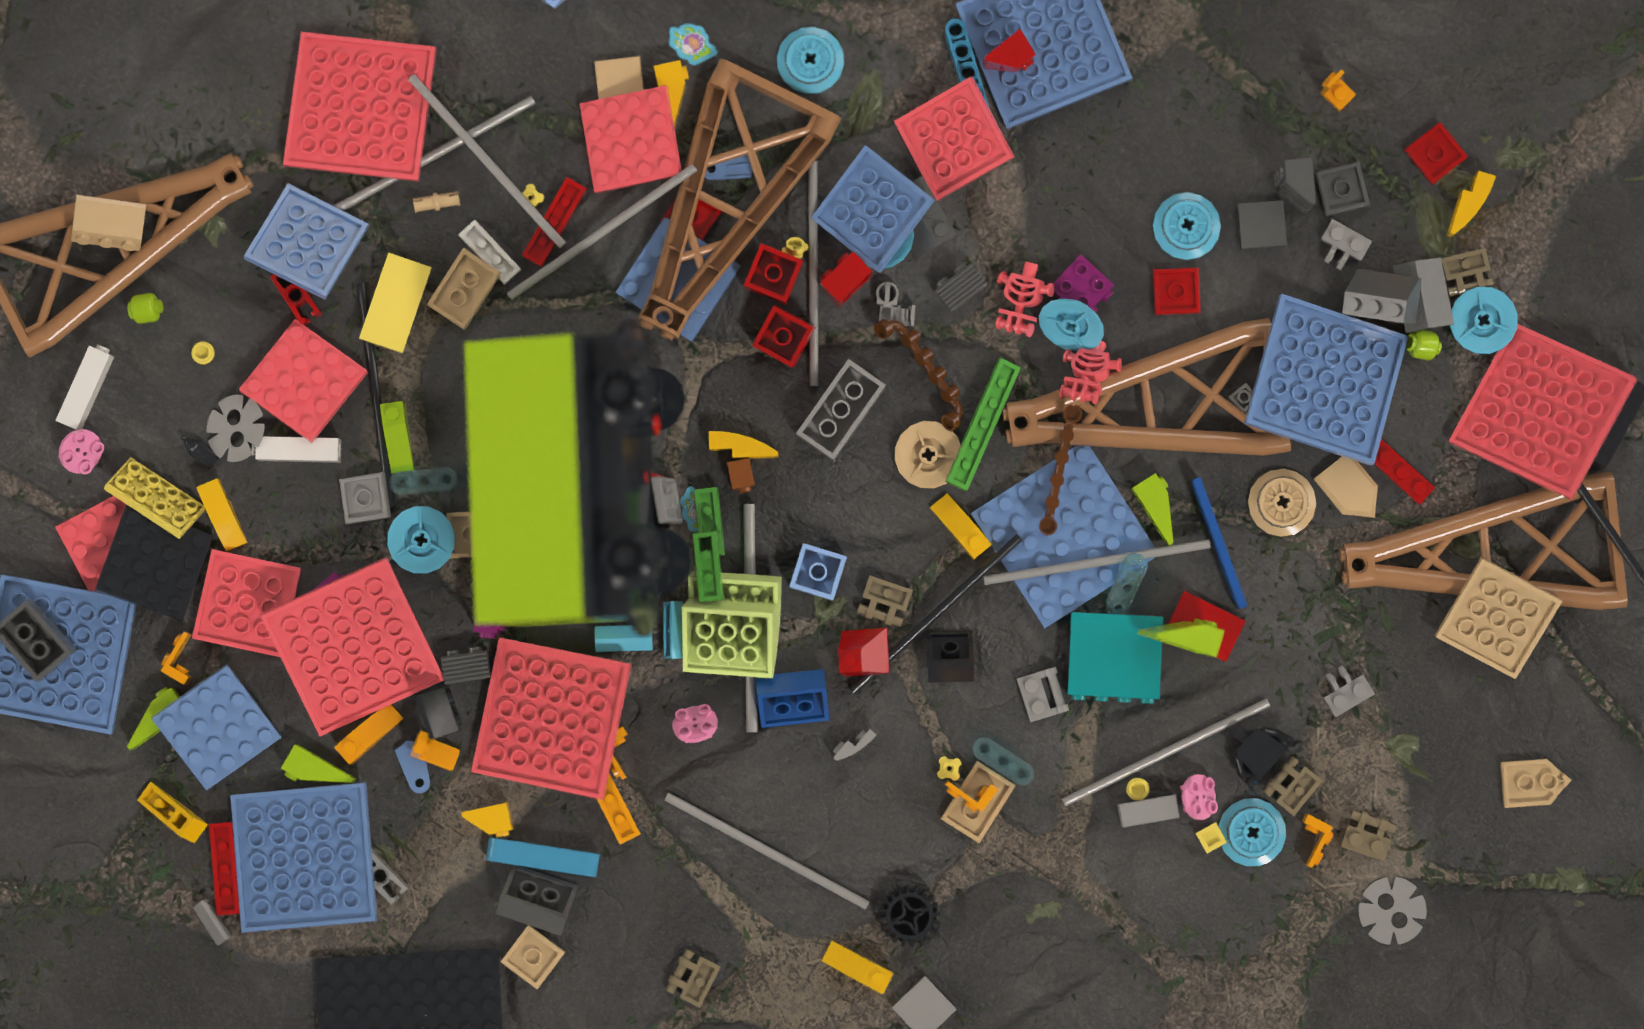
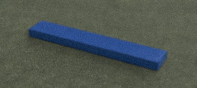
[1190,477,1247,609]

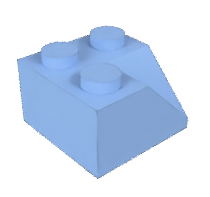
[789,543,847,600]

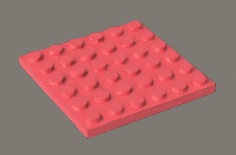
[283,32,436,181]
[1449,324,1637,500]
[260,557,444,736]
[471,637,631,800]

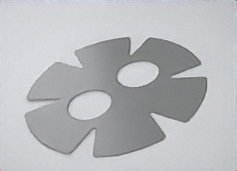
[207,395,265,462]
[1359,877,1427,945]

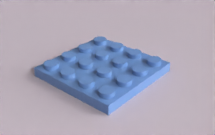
[811,145,935,273]
[244,184,368,300]
[616,217,741,342]
[152,664,281,790]

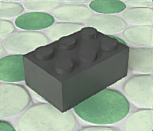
[0,598,77,682]

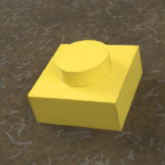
[1196,822,1227,853]

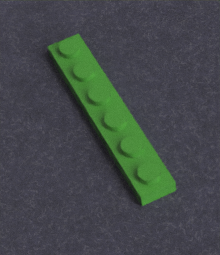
[945,358,1021,491]

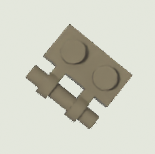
[1441,248,1494,297]
[857,576,913,627]
[1263,756,1323,816]
[1340,810,1396,861]
[666,949,721,1008]

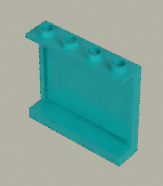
[1066,612,1163,704]

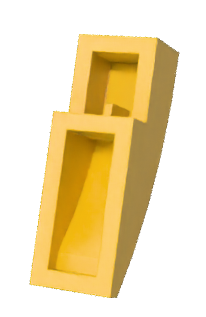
[1447,171,1496,237]
[709,431,778,459]
[196,478,248,552]

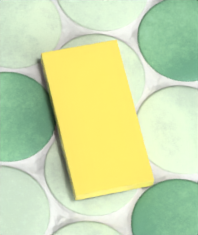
[359,253,432,354]
[104,457,205,539]

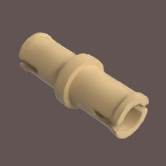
[413,191,460,213]

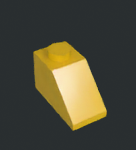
[461,802,514,838]

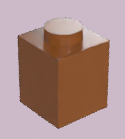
[727,458,755,494]

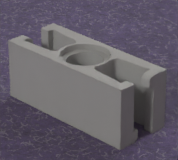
[1117,795,1180,827]
[372,849,410,905]

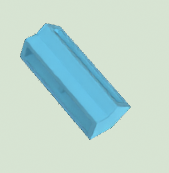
[663,601,683,659]
[595,625,653,652]

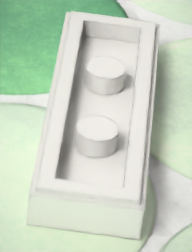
[458,220,521,285]

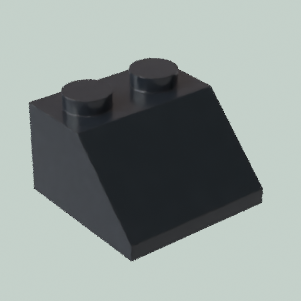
[927,630,974,683]
[415,687,463,740]

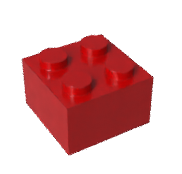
[744,243,803,305]
[820,251,872,308]
[752,305,816,367]

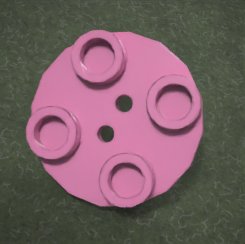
[59,429,104,474]
[672,704,718,743]
[1180,774,1218,820]

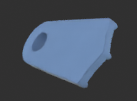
[705,155,753,180]
[395,741,430,793]

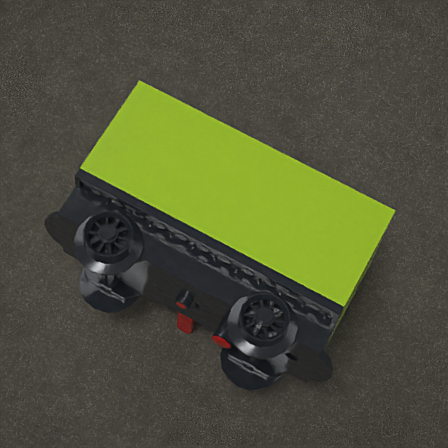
[465,320,692,637]

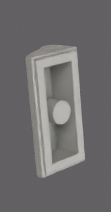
[194,899,232,945]

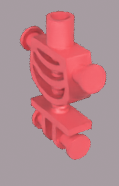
[995,261,1054,337]
[1059,340,1122,404]

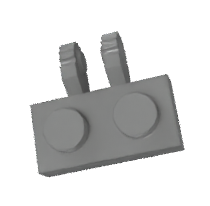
[1320,219,1372,270]
[1323,666,1375,717]

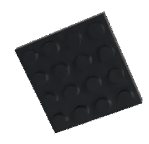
[95,504,213,621]

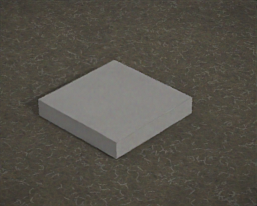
[339,472,391,524]
[892,976,957,1029]

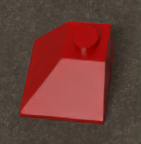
[982,29,1036,73]
[838,628,890,677]

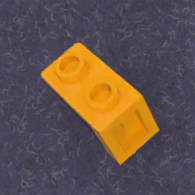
[1320,69,1356,112]
[161,631,193,685]
[610,726,628,780]
[409,731,460,771]
[945,781,999,813]
[1302,814,1334,868]

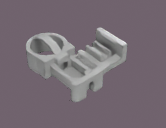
[876,282,915,327]

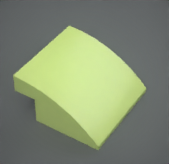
[682,571,782,678]

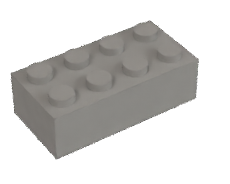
[796,359,886,462]

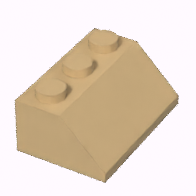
[71,195,146,251]

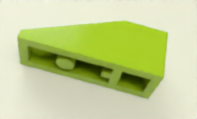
[380,401,415,474]
[1131,473,1173,546]
[127,687,180,750]
[281,744,357,783]

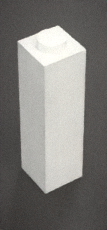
[56,344,114,430]
[252,437,341,463]

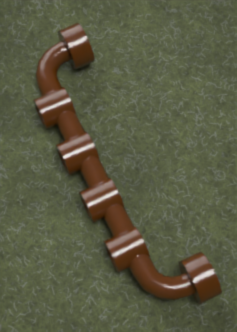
[874,319,963,431]
[1039,404,1082,535]

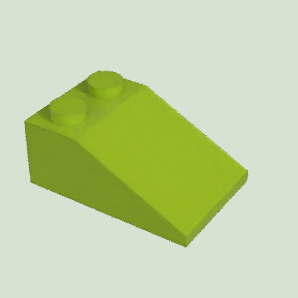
[1137,619,1224,657]

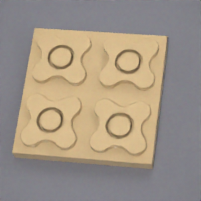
[1435,557,1562,679]

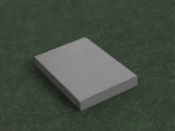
[651,476,683,525]

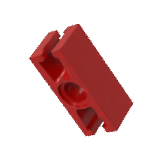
[270,274,322,326]

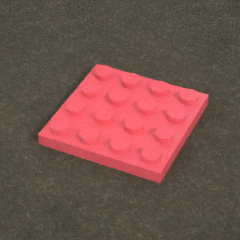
[894,77,1014,201]
[580,86,682,193]
[239,319,368,443]
[55,496,126,592]
[192,549,302,657]

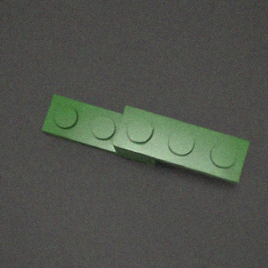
[693,487,725,602]

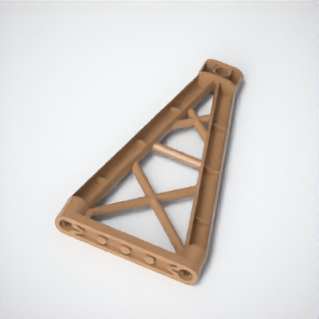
[638,59,841,341]
[0,153,254,358]
[1002,318,1291,456]
[1339,472,1628,610]

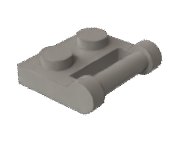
[1017,667,1069,722]

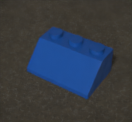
[756,669,829,728]

